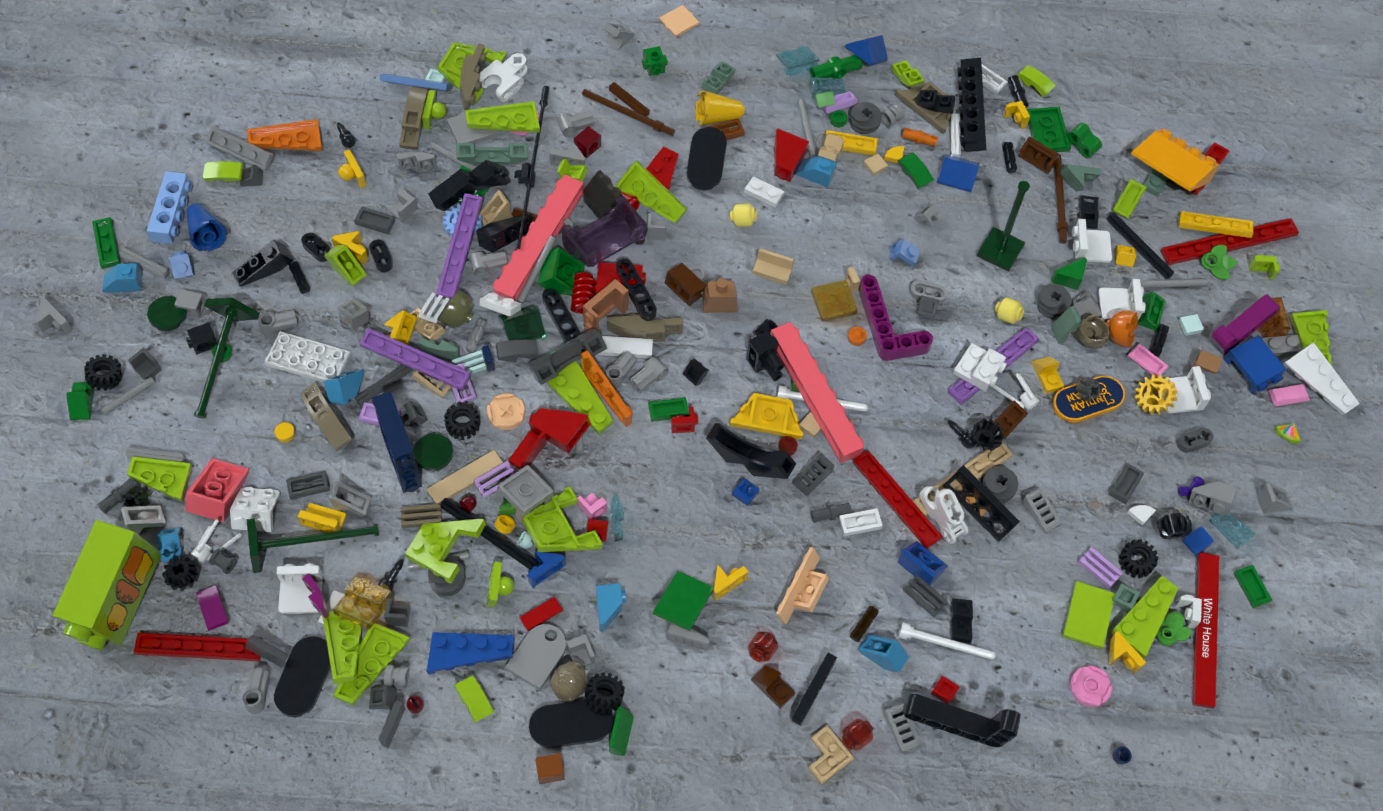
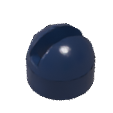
[1112,746,1132,765]

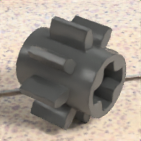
[1076,377,1101,402]

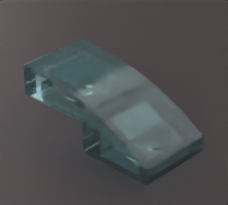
[611,495,624,542]

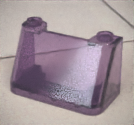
[561,195,648,267]

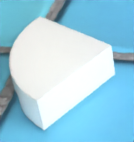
[1127,505,1156,526]

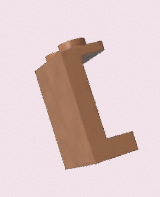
[583,279,629,332]

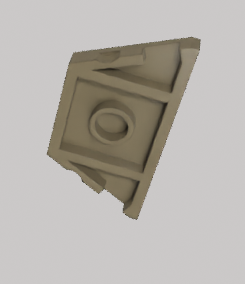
[895,82,955,134]

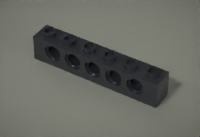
[958,57,986,152]

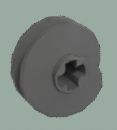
[850,102,882,134]
[1038,284,1071,318]
[983,466,1019,503]
[428,558,466,597]

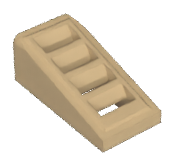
[411,371,451,398]

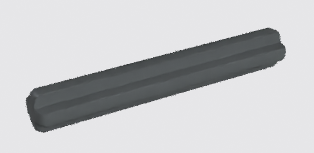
[355,365,413,406]

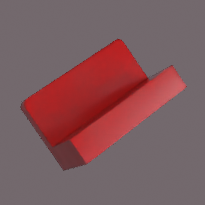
[508,431,546,470]

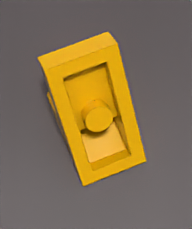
[332,231,368,265]
[384,310,417,345]
[1031,357,1064,394]
[713,565,749,601]
[1109,631,1146,673]

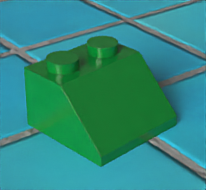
[538,247,585,296]

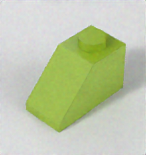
[324,244,367,286]

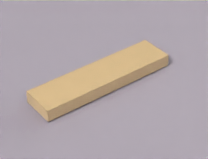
[426,450,503,504]

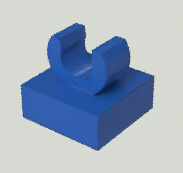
[732,478,759,506]

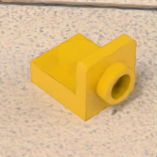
[1003,101,1030,129]

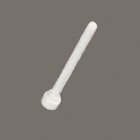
[777,385,868,412]
[898,622,996,660]

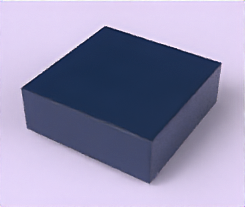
[481,345,495,372]

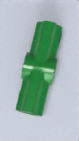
[810,55,863,82]

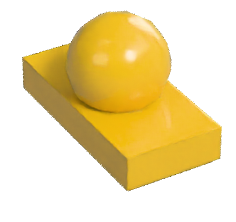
[338,150,366,188]

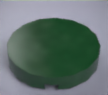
[147,296,187,331]
[413,433,453,471]

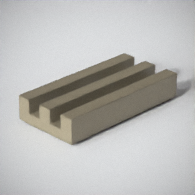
[400,504,442,528]

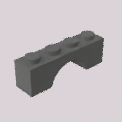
[528,328,608,385]

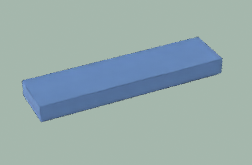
[380,74,452,91]

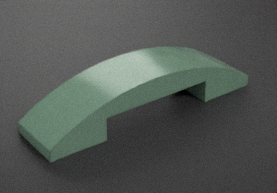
[456,143,528,166]

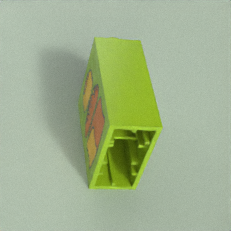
[52,520,162,651]

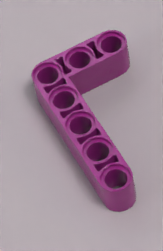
[859,274,933,361]

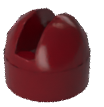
[459,495,476,513]
[406,695,424,714]

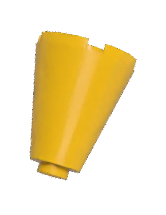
[695,90,745,126]

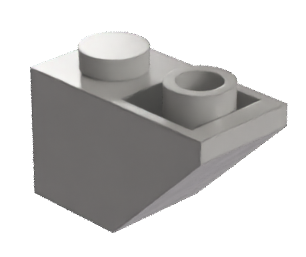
[1189,481,1237,516]

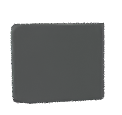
[240,165,263,187]
[369,685,397,710]

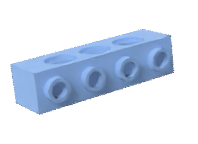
[147,171,192,244]

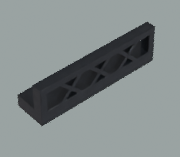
[943,465,1020,542]

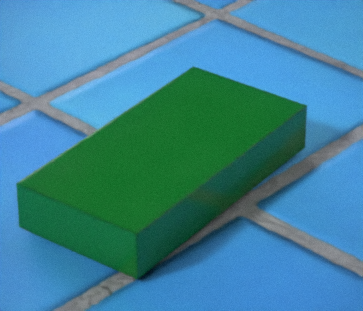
[648,397,689,422]
[1233,565,1272,608]

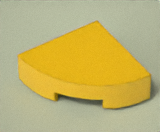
[884,146,905,164]

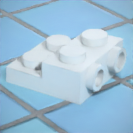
[953,343,1007,392]

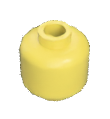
[730,203,757,227]
[995,297,1024,324]

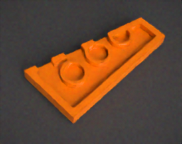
[247,119,323,151]
[581,350,633,427]

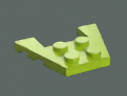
[437,42,507,104]
[523,486,603,552]
[405,519,486,583]

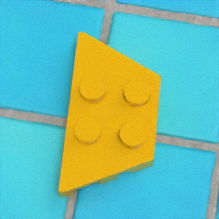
[729,393,803,440]

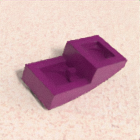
[302,574,329,619]
[196,585,229,631]

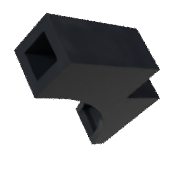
[428,160,511,211]
[706,423,796,479]

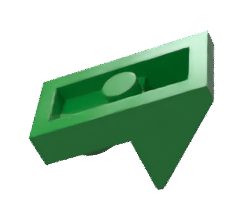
[66,382,94,420]

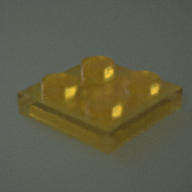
[811,280,858,322]

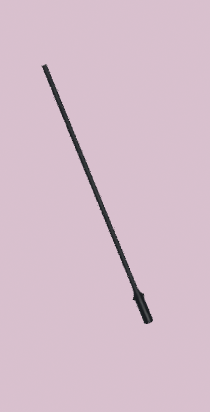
[517,86,550,249]

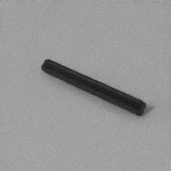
[1106,212,1174,279]

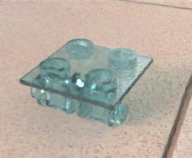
[776,46,820,76]

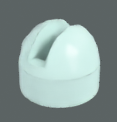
[517,531,534,549]

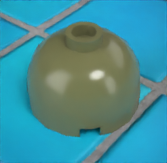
[439,290,474,328]

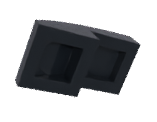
[1078,195,1099,229]
[951,598,973,643]

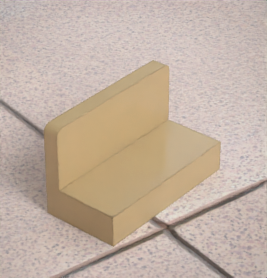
[752,248,794,285]

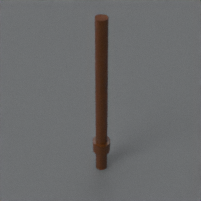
[582,89,675,136]
[1055,154,1068,244]

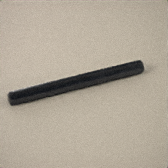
[440,498,538,570]

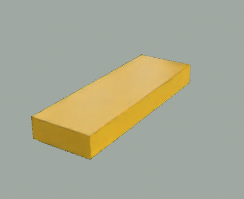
[824,130,878,156]

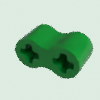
[1067,123,1102,158]

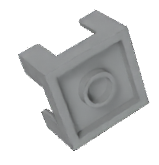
[496,465,554,525]

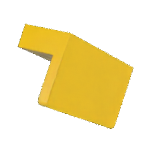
[298,503,347,532]

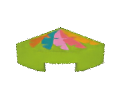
[1274,424,1301,444]

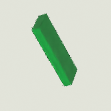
[92,217,120,269]

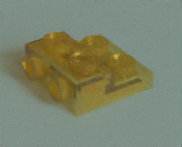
[334,576,392,629]

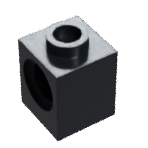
[186,323,217,355]

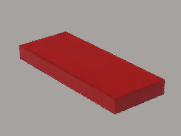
[519,597,563,632]

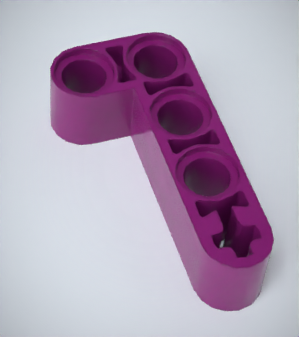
[1211,294,1281,355]

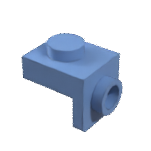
[889,239,920,266]
[169,251,194,280]

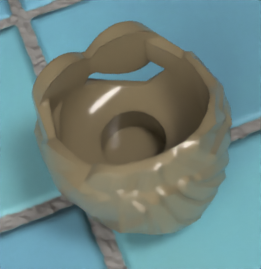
[1074,314,1110,349]
[550,662,586,702]

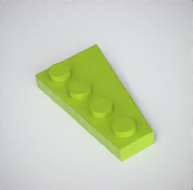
[614,161,688,223]
[547,361,613,435]

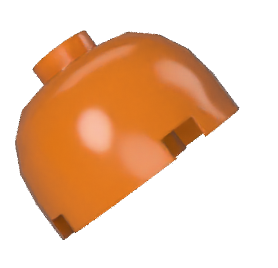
[1106,310,1138,348]

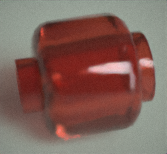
[748,631,778,662]
[842,718,873,751]

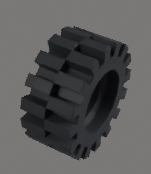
[84,354,122,391]
[444,402,480,440]
[1119,539,1158,579]
[585,672,625,713]

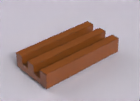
[708,119,745,140]

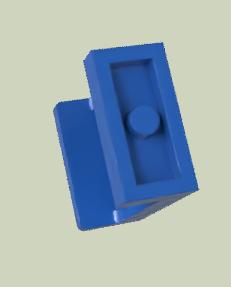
[1224,335,1287,393]

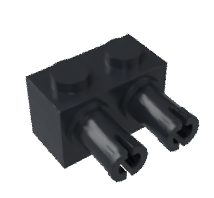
[746,331,784,381]

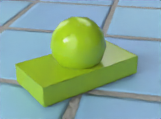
[422,90,447,129]
[1113,178,1147,219]
[487,561,514,607]

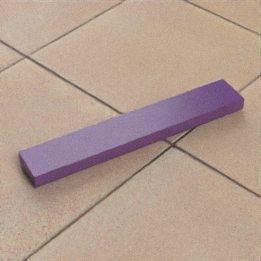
[436,193,483,300]
[948,327,1039,405]
[359,328,472,391]

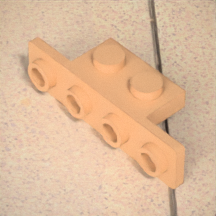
[777,547,829,624]

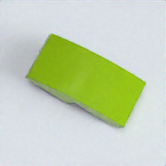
[891,60,925,87]
[1017,65,1056,97]
[203,161,243,183]
[454,675,494,723]

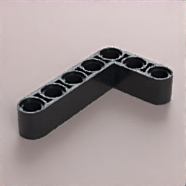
[904,694,1021,747]

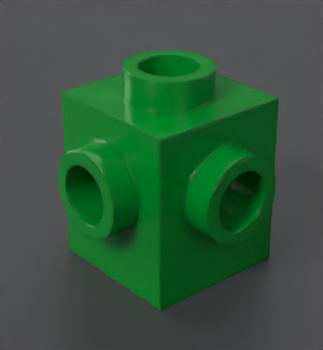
[642,46,668,76]

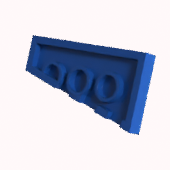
[427,632,515,674]

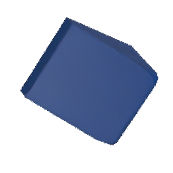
[1183,526,1214,556]

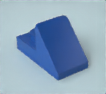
[527,551,566,588]

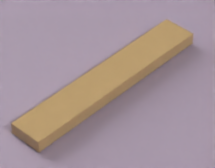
[913,442,1013,517]

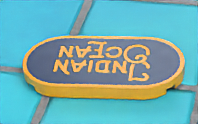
[1052,376,1125,423]

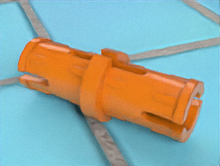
[902,127,938,147]

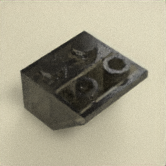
[583,170,622,225]

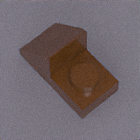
[751,665,795,709]

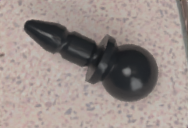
[337,122,356,148]
[947,420,977,448]
[377,559,404,594]

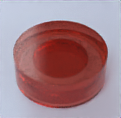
[778,436,798,456]

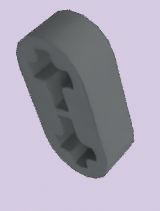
[1177,428,1214,453]

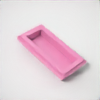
[1128,344,1169,378]
[1268,384,1310,407]

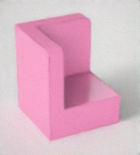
[577,493,608,519]

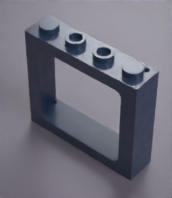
[372,391,422,493]

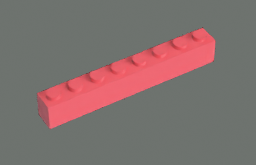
[493,174,585,302]
[770,322,864,463]

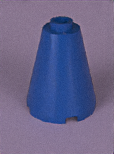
[186,203,227,251]

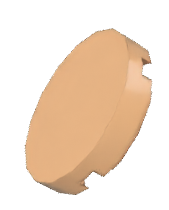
[487,393,525,430]

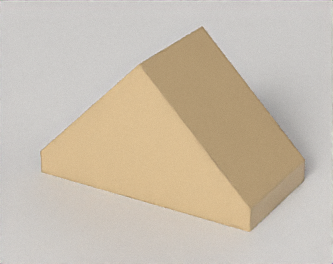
[479,190,511,225]

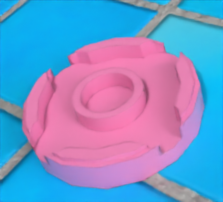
[1070,666,1113,707]

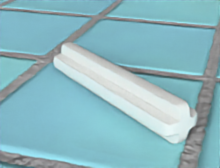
[950,113,961,158]

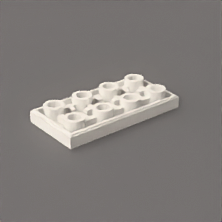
[264,331,351,382]

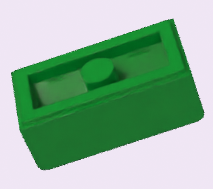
[1138,291,1166,331]
[609,707,634,756]

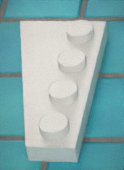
[1283,342,1360,415]

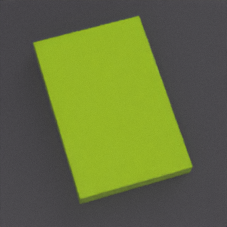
[1062,581,1116,650]

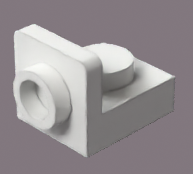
[1176,595,1202,629]

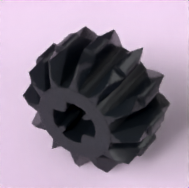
[971,418,1005,451]
[1157,512,1192,540]
[162,555,199,591]

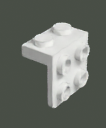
[1072,219,1112,263]
[1098,279,1145,321]
[1166,366,1211,414]
[230,487,280,532]
[277,563,323,614]

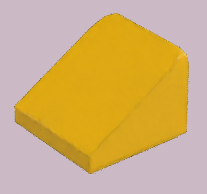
[1115,245,1136,267]

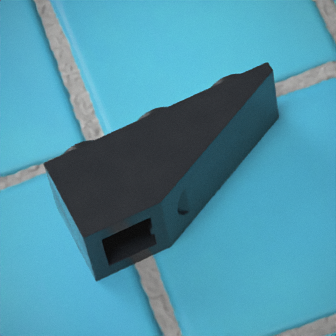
[476,214,533,253]
[232,240,294,287]

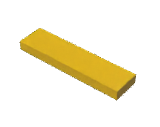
[1179,211,1253,238]

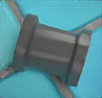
[209,548,237,574]

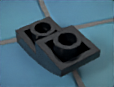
[917,90,955,114]

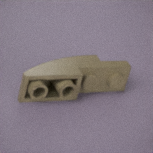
[460,43,486,110]
[399,86,429,150]
[607,314,683,342]
[299,382,353,451]

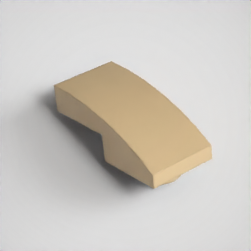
[411,308,445,342]

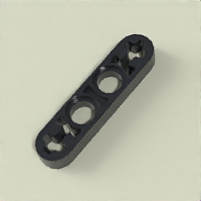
[616,259,657,321]
[542,288,581,343]
[791,652,837,726]

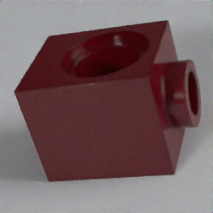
[574,126,601,158]

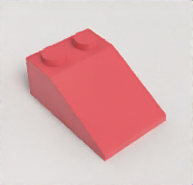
[186,458,249,522]

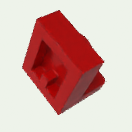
[671,407,698,433]

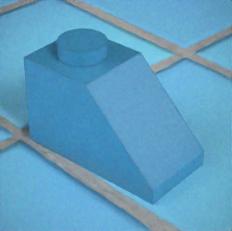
[796,156,837,188]
[102,263,143,293]
[324,370,364,405]
[596,584,626,631]
[858,635,909,673]

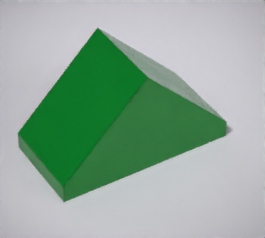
[1051,257,1087,290]

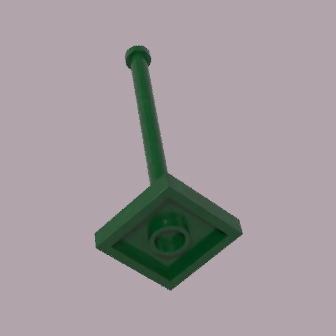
[977,181,1030,272]
[194,298,260,419]
[246,518,379,573]

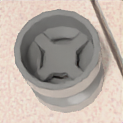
[881,104,905,127]
[384,665,409,688]

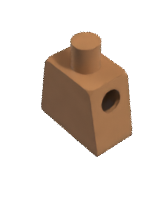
[702,278,738,313]

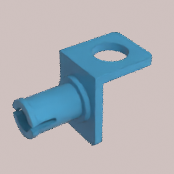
[157,527,183,562]

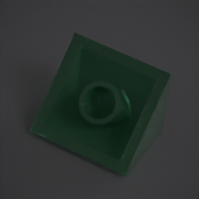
[498,305,546,341]

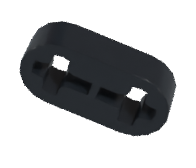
[301,233,330,262]
[369,239,393,272]

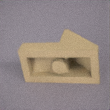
[818,133,844,161]

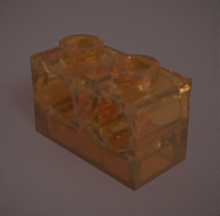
[1258,297,1291,338]

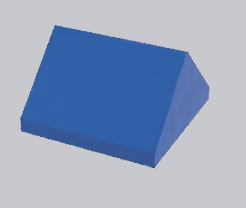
[845,35,888,66]
[937,154,980,192]
[898,541,948,586]

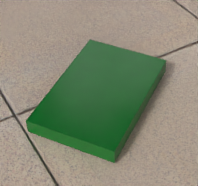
[1026,106,1071,152]
[653,571,714,631]

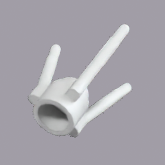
[993,373,1040,411]
[191,519,242,564]

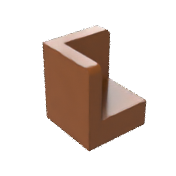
[535,753,565,784]

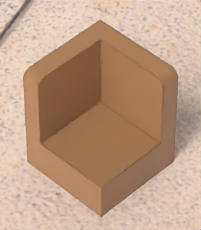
[1193,350,1223,374]

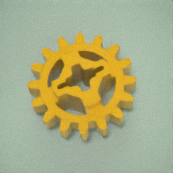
[1135,374,1178,415]

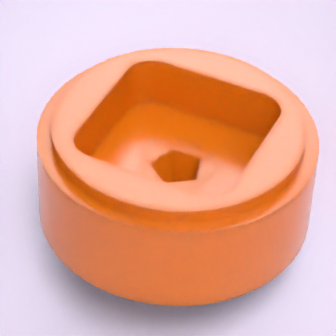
[848,327,867,346]

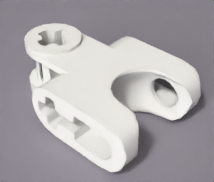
[479,53,528,102]
[920,486,969,544]

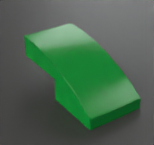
[898,152,934,189]

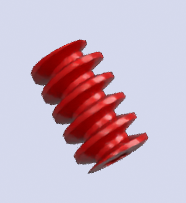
[571,272,597,314]

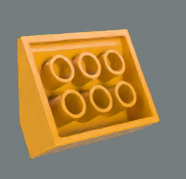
[1131,128,1220,191]

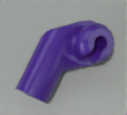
[1178,477,1205,496]

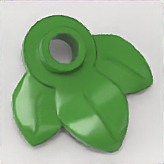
[1201,245,1237,280]
[1156,611,1192,646]

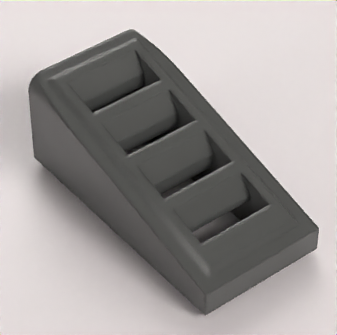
[792,453,834,496]

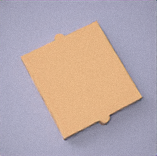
[659,5,699,37]

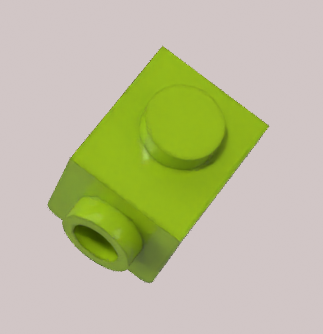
[557,159,588,182]
[1249,255,1280,280]

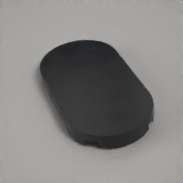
[687,127,727,190]
[274,636,331,718]
[529,700,613,748]

